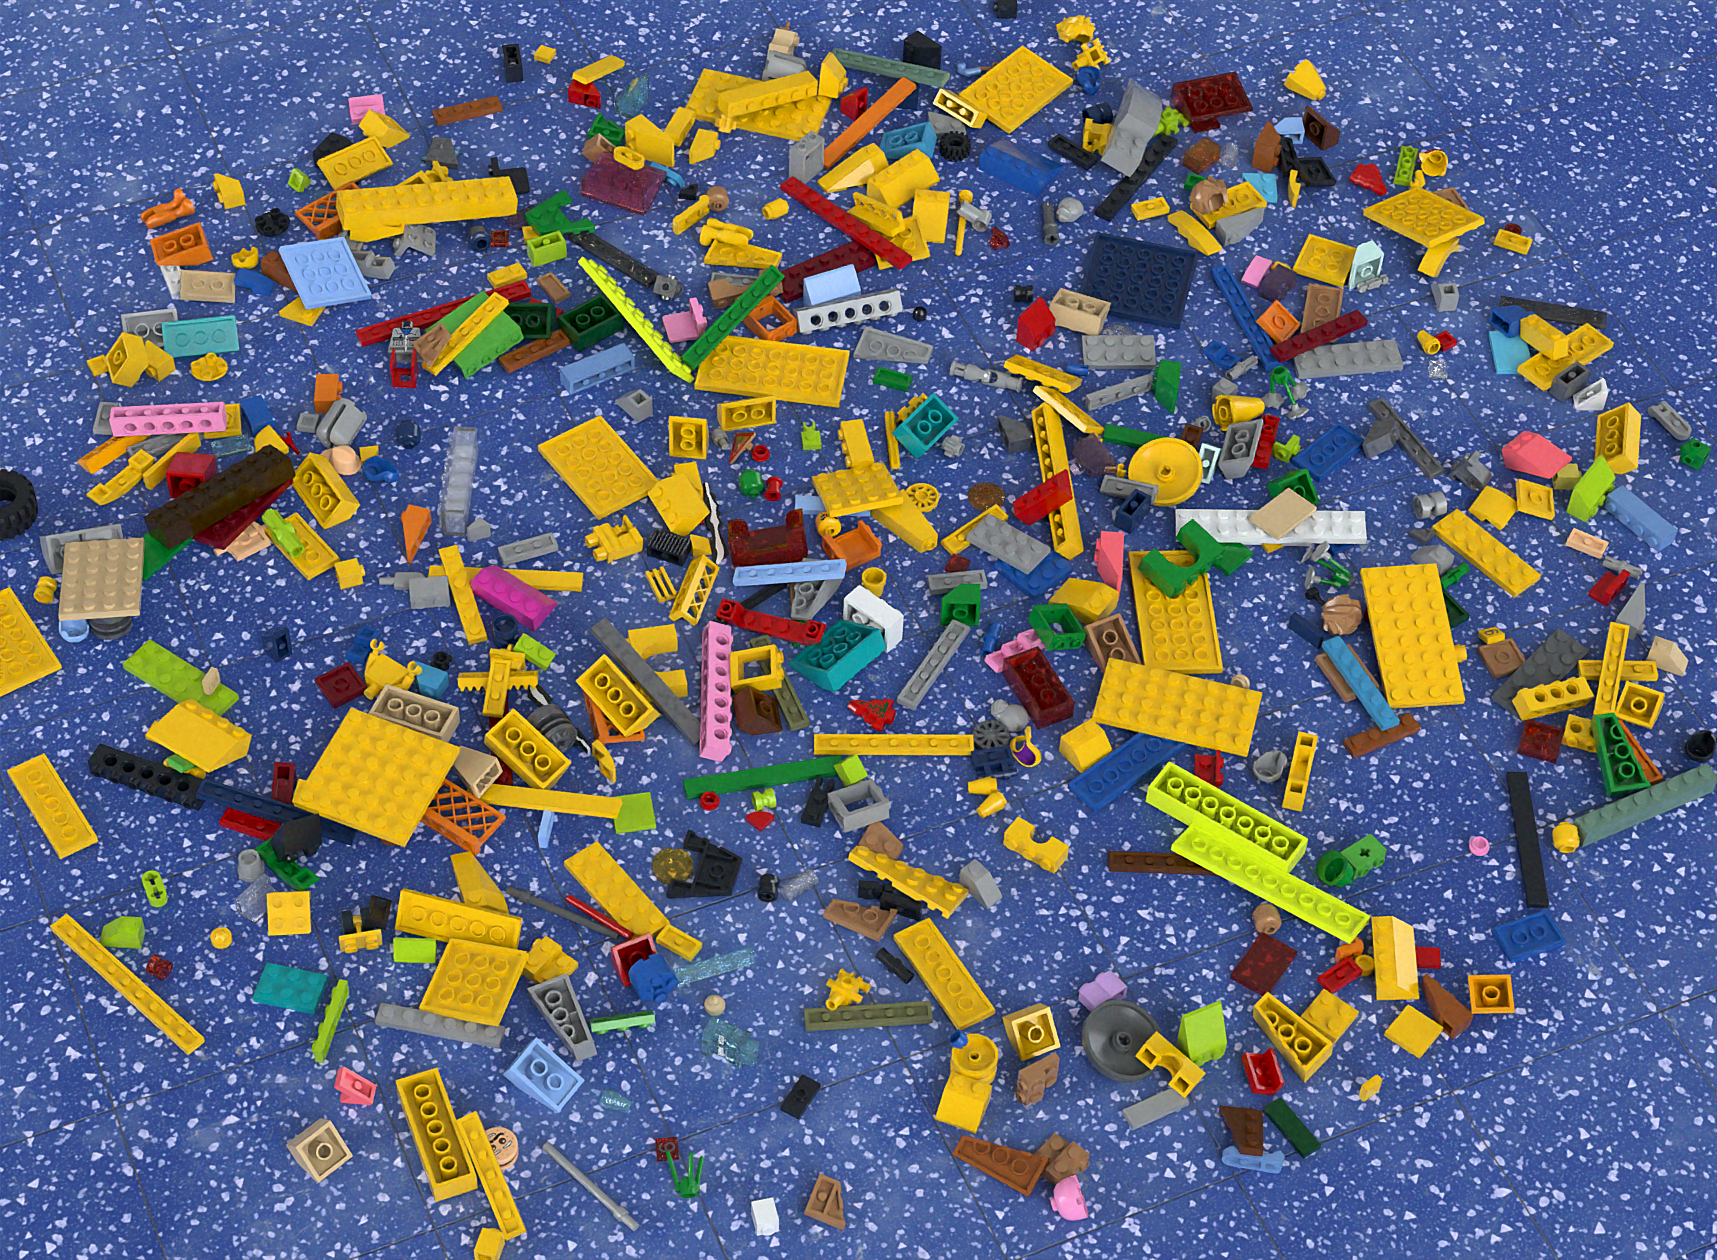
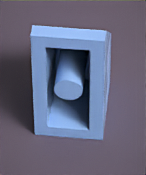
[1274,117,1305,144]

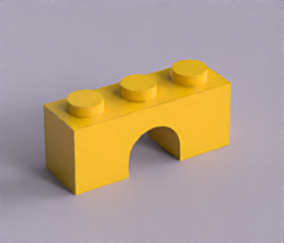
[1003,817,1069,874]
[1135,1031,1206,1098]

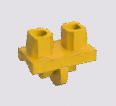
[425,161,453,182]
[489,644,526,671]

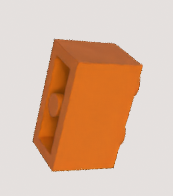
[314,374,343,414]

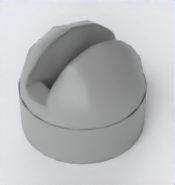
[1195,417,1211,432]

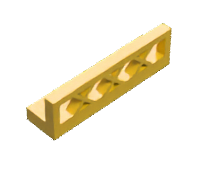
[846,192,905,237]
[668,554,720,626]

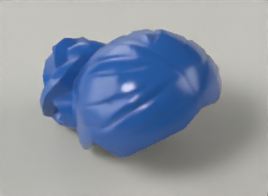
[1076,66,1101,95]
[362,455,399,483]

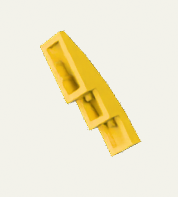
[1168,210,1222,256]

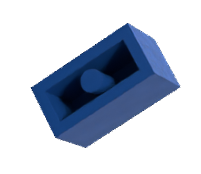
[240,395,276,439]

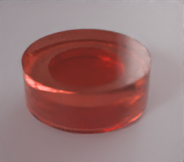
[1504,223,1522,235]

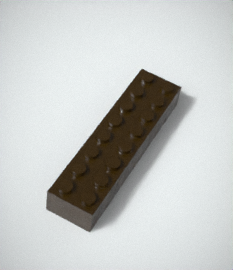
[143,444,296,550]

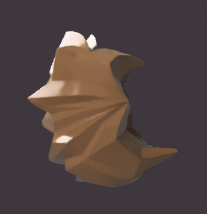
[1189,175,1227,215]
[1321,594,1363,636]

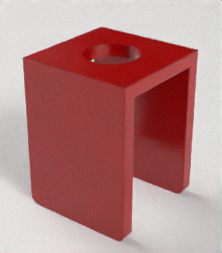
[390,348,419,388]

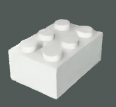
[843,585,904,653]

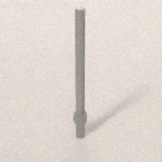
[542,1142,639,1231]

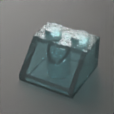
[614,73,649,119]

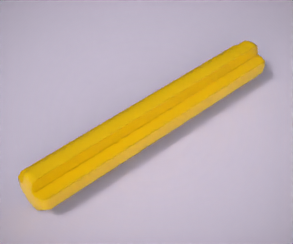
[885,411,900,470]

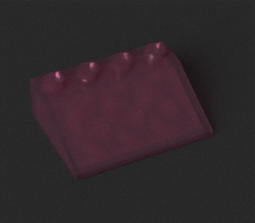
[581,151,667,216]

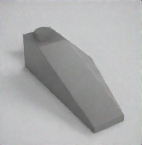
[39,524,123,574]
[791,558,843,621]

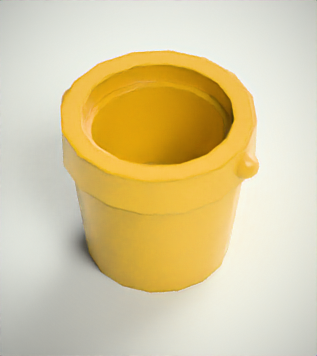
[861,567,886,598]

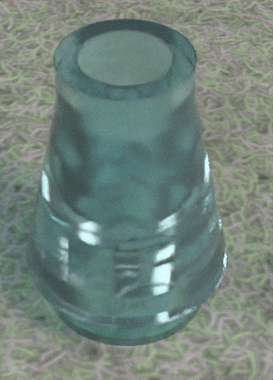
[599,1088,632,1113]

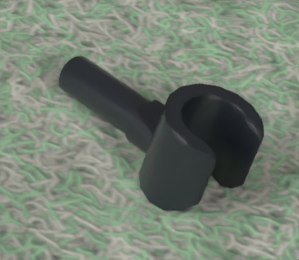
[1305,587,1326,606]

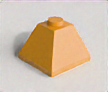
[1468,974,1515,1014]

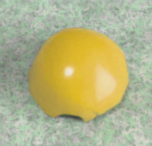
[231,246,259,270]

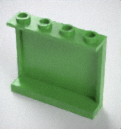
[425,291,524,379]

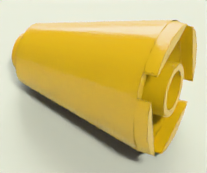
[1212,394,1265,431]

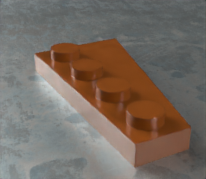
[952,1135,1050,1198]

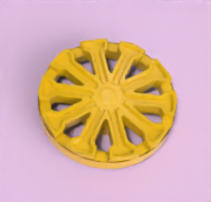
[905,483,939,513]

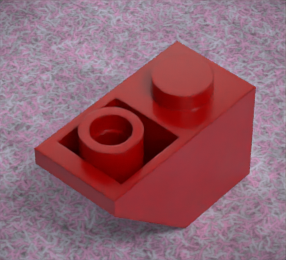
[568,79,601,109]

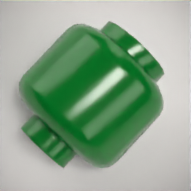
[738,469,764,498]

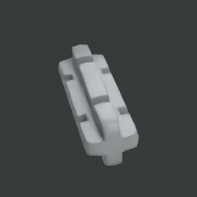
[1356,274,1389,293]

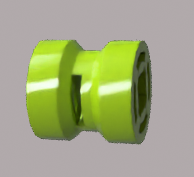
[751,788,776,811]

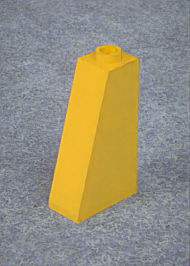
[870,489,938,553]

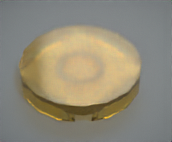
[652,848,693,885]

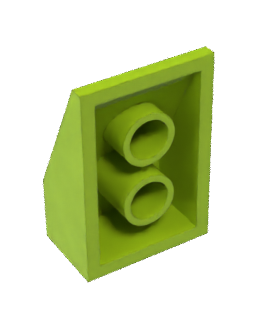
[1176,1000,1227,1067]

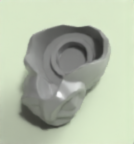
[1056,197,1084,222]
[991,699,1029,732]
[1253,750,1287,783]

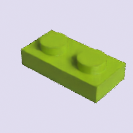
[512,633,556,671]

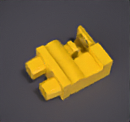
[1082,118,1113,155]
[585,515,643,563]

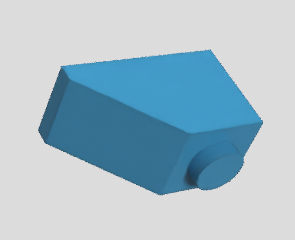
[412,660,449,701]

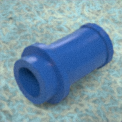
[1065,361,1089,377]

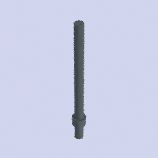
[506,886,620,940]

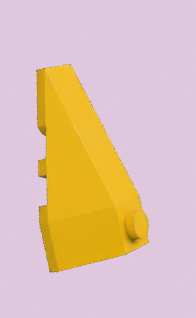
[817,143,889,193]

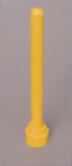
[955,190,973,256]

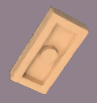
[1566,528,1609,559]

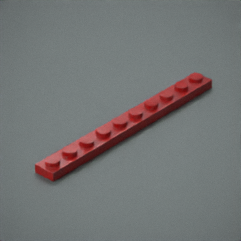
[780,176,912,270]
[356,280,532,347]

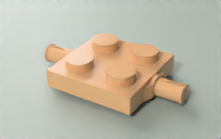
[213,521,271,562]

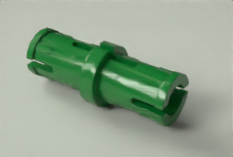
[1440,562,1470,589]

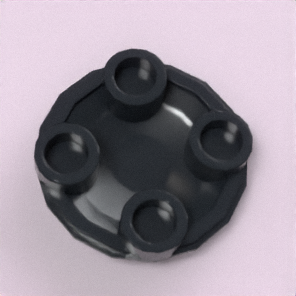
[255,208,290,236]

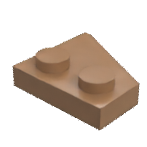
[412,322,452,367]
[858,821,903,861]
[804,1174,846,1230]

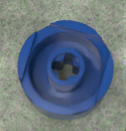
[628,954,679,1003]

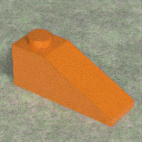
[401,504,432,563]

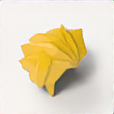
[1056,15,1095,44]

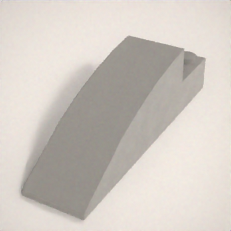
[1101,79,1162,177]

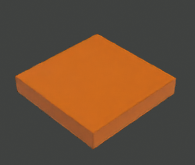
[1256,299,1301,344]

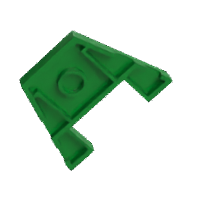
[525,190,595,237]

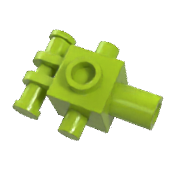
[1152,106,1189,137]

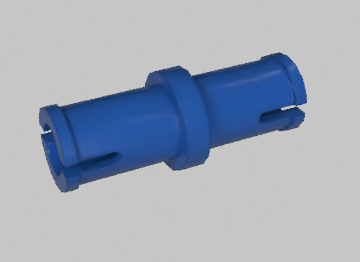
[980,622,1002,657]

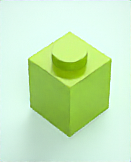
[833,754,868,787]

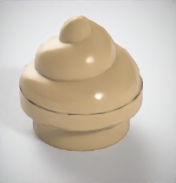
[1230,674,1250,689]
[704,995,725,1016]

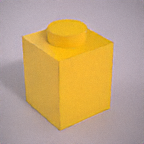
[334,558,365,590]
[474,1227,505,1260]

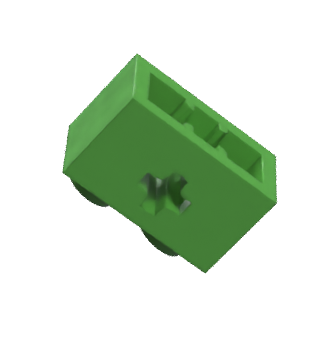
[1340,833,1387,880]

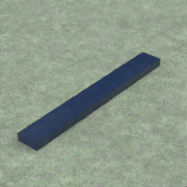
[196,778,358,846]

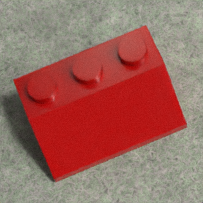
[1013,469,1073,526]

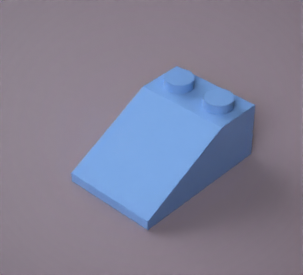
[503,1037,585,1113]

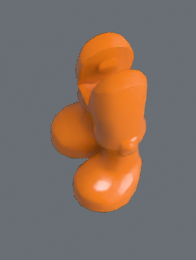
[140,188,195,229]

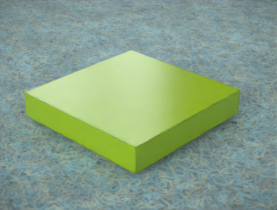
[613,792,656,834]

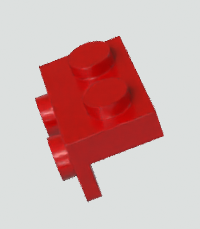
[1241,1048,1284,1096]

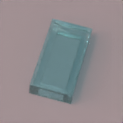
[210,434,252,460]

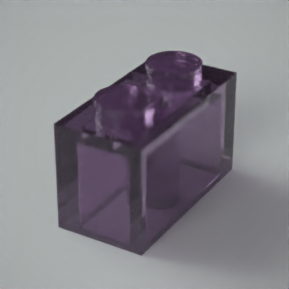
[1258,264,1297,303]

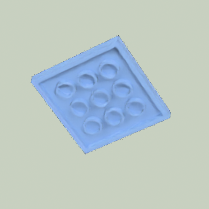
[278,237,372,310]

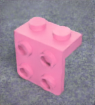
[662,298,707,343]

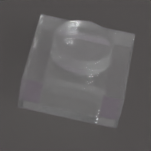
[1428,360,1448,380]

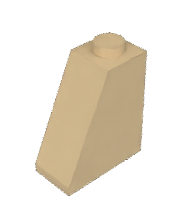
[452,746,503,799]

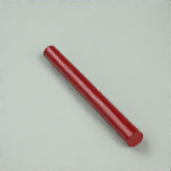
[565,894,634,940]

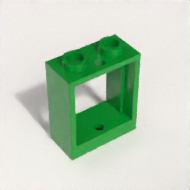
[1028,603,1087,651]

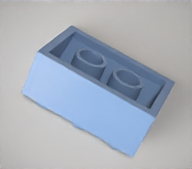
[803,264,861,318]

